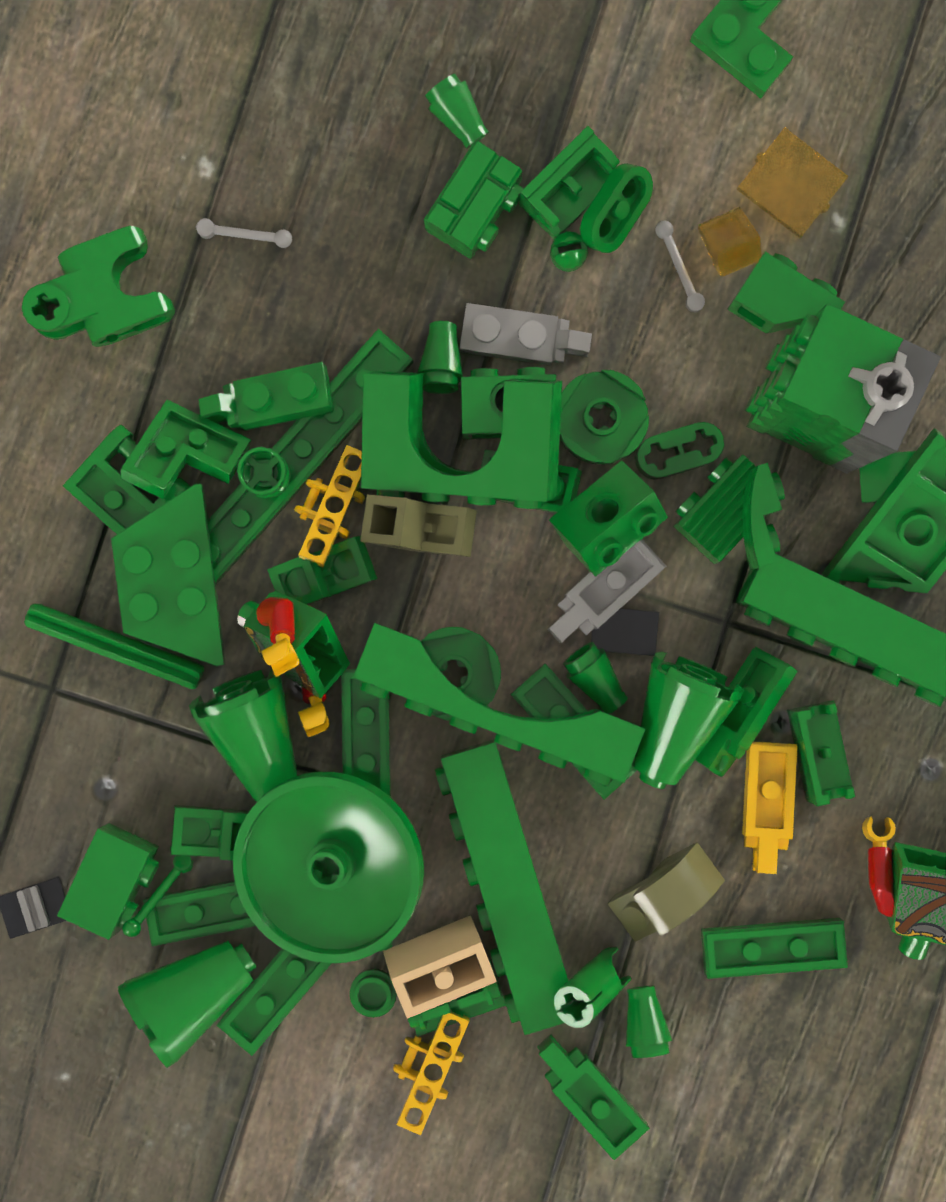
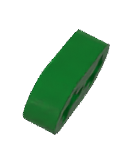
[635,422,724,480]

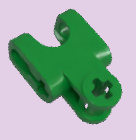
[22,226,175,347]

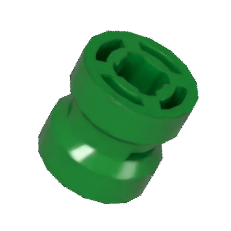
[237,447,291,499]

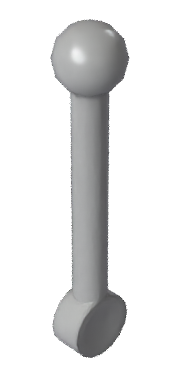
[196,218,292,248]
[655,220,705,313]

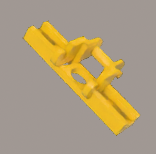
[294,445,365,567]
[393,1010,470,1135]

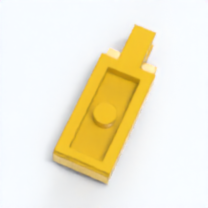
[742,741,797,874]

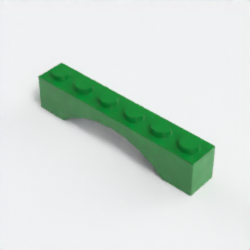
[353,623,645,786]

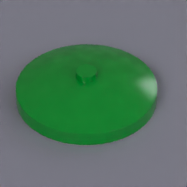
[233,772,424,963]

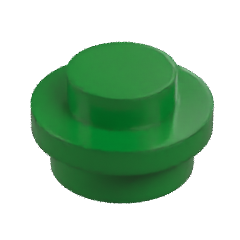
[350,969,397,1018]

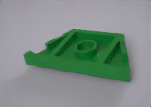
[822,428,946,593]
[111,484,225,666]

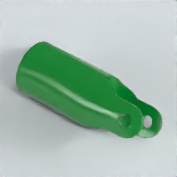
[554,946,632,1028]

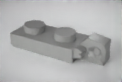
[460,303,592,366]
[547,539,667,643]

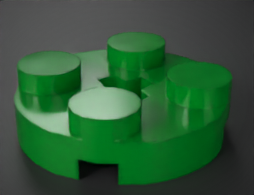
[560,370,649,465]
[421,627,501,721]

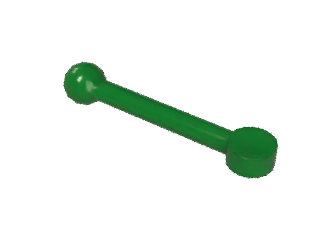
[122,855,193,937]

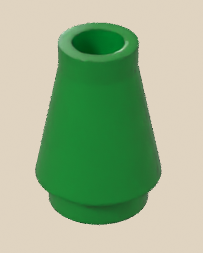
[425,74,489,149]
[417,321,463,394]
[563,642,628,714]
[626,985,672,1058]

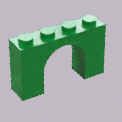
[361,371,562,509]

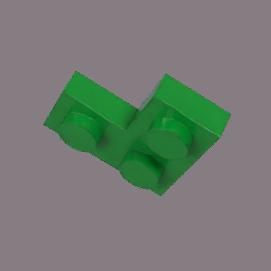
[690,0,793,99]
[121,400,251,499]

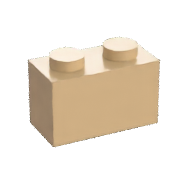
[383,915,497,1019]

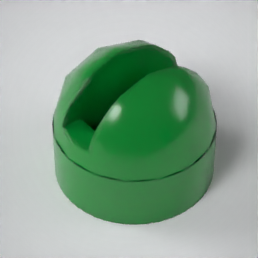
[550,231,588,272]

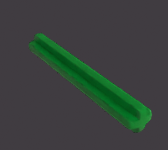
[24,603,204,689]

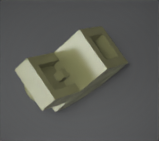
[360,494,477,557]
[608,842,725,942]

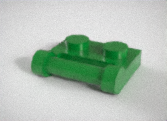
[63,425,191,534]

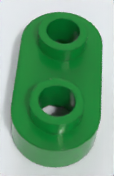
[580,163,653,253]

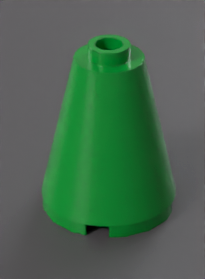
[634,652,744,789]
[189,668,297,802]
[118,941,256,1068]

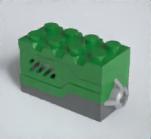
[745,303,941,474]

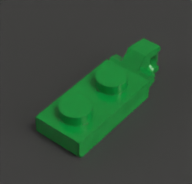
[199,361,334,431]
[696,647,798,777]
[537,1034,650,1160]

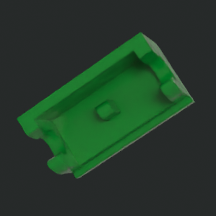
[519,126,620,239]
[787,700,856,806]

